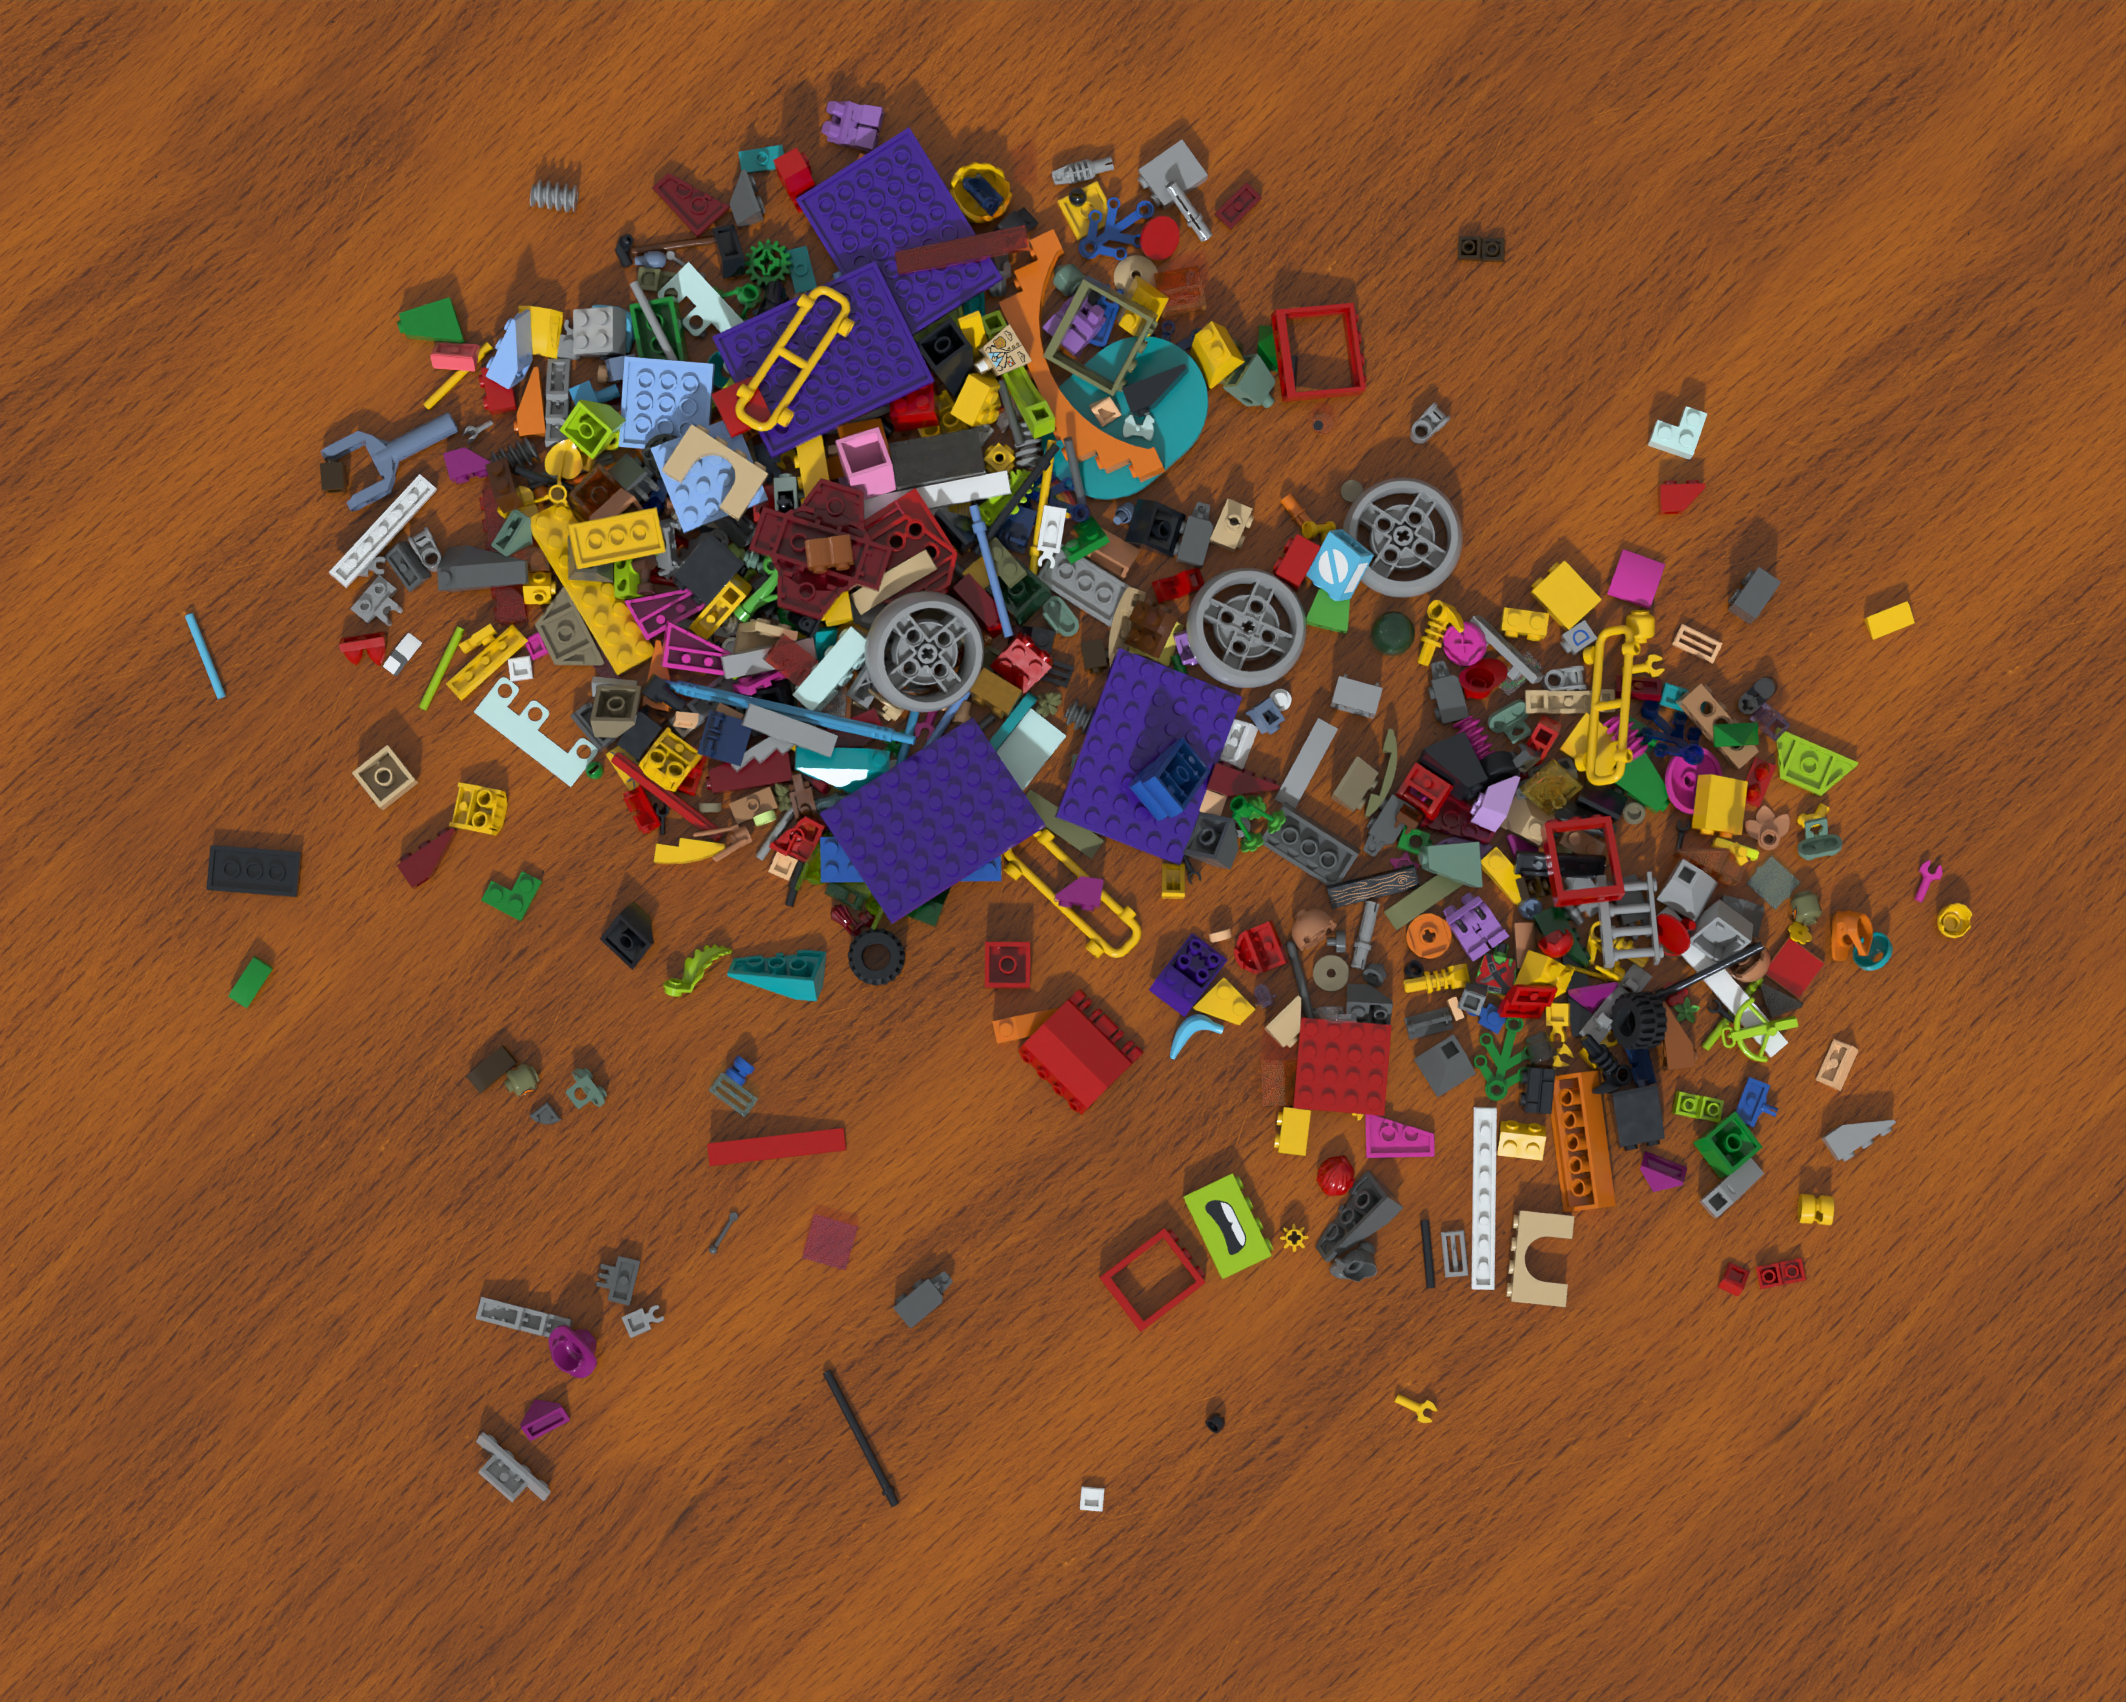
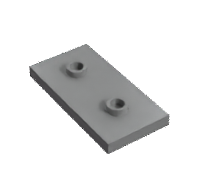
[1035,543,1130,628]

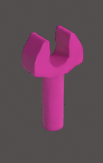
[915,711,938,741]
[1914,860,1942,903]

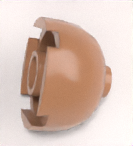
[1291,908,1337,951]
[1725,937,1770,983]

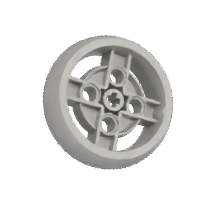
[1342,477,1463,597]
[1186,568,1307,688]
[864,591,984,712]

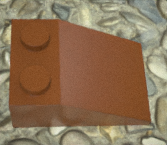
[1660,1001,1698,1071]

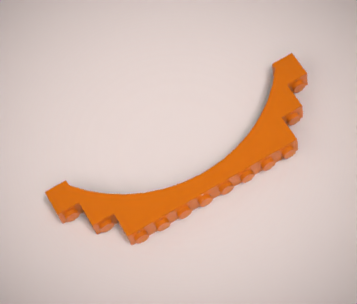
[999,229,1165,482]

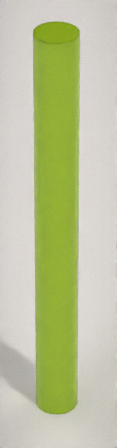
[418,626,465,711]
[1701,978,1764,1051]

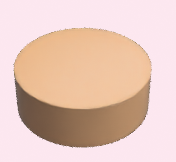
[1209,928,1232,943]

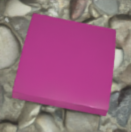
[1607,549,1665,609]

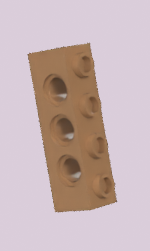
[1676,683,1759,769]

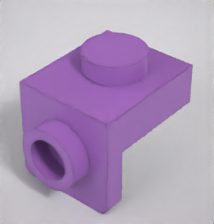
[1173,630,1198,666]

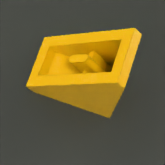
[1162,863,1185,899]

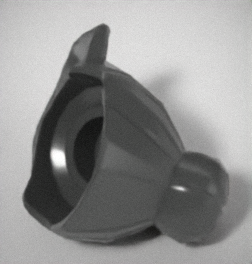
[1329,1241,1377,1282]

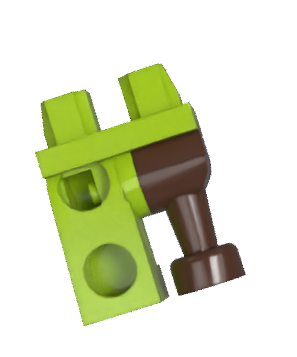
[614,554,658,600]

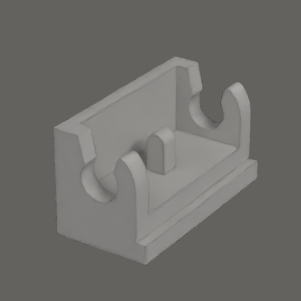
[656,518,683,571]

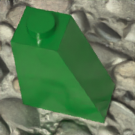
[397,297,466,344]
[1612,752,1670,814]

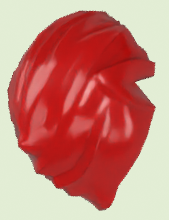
[1316,1155,1355,1197]

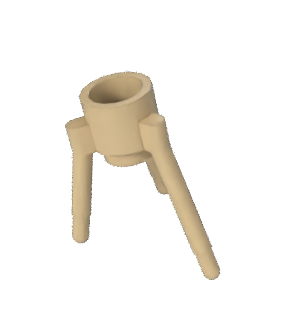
[852,689,904,722]

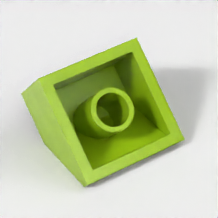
[560,399,626,460]

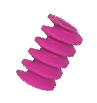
[1603,714,1649,764]
[1452,715,1496,761]

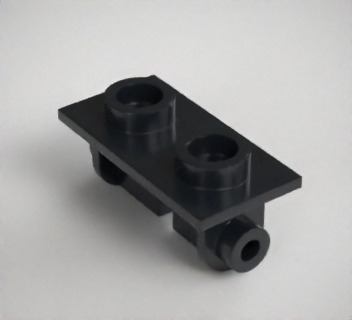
[787,611,820,639]

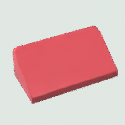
[430,341,480,371]

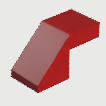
[1152,568,1205,603]

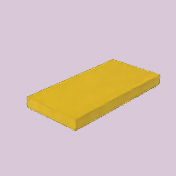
[567,507,666,570]

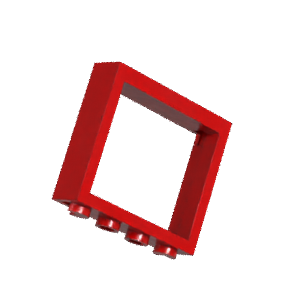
[1270,303,1367,402]

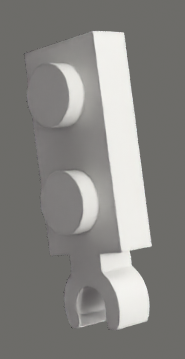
[1037,505,1066,569]

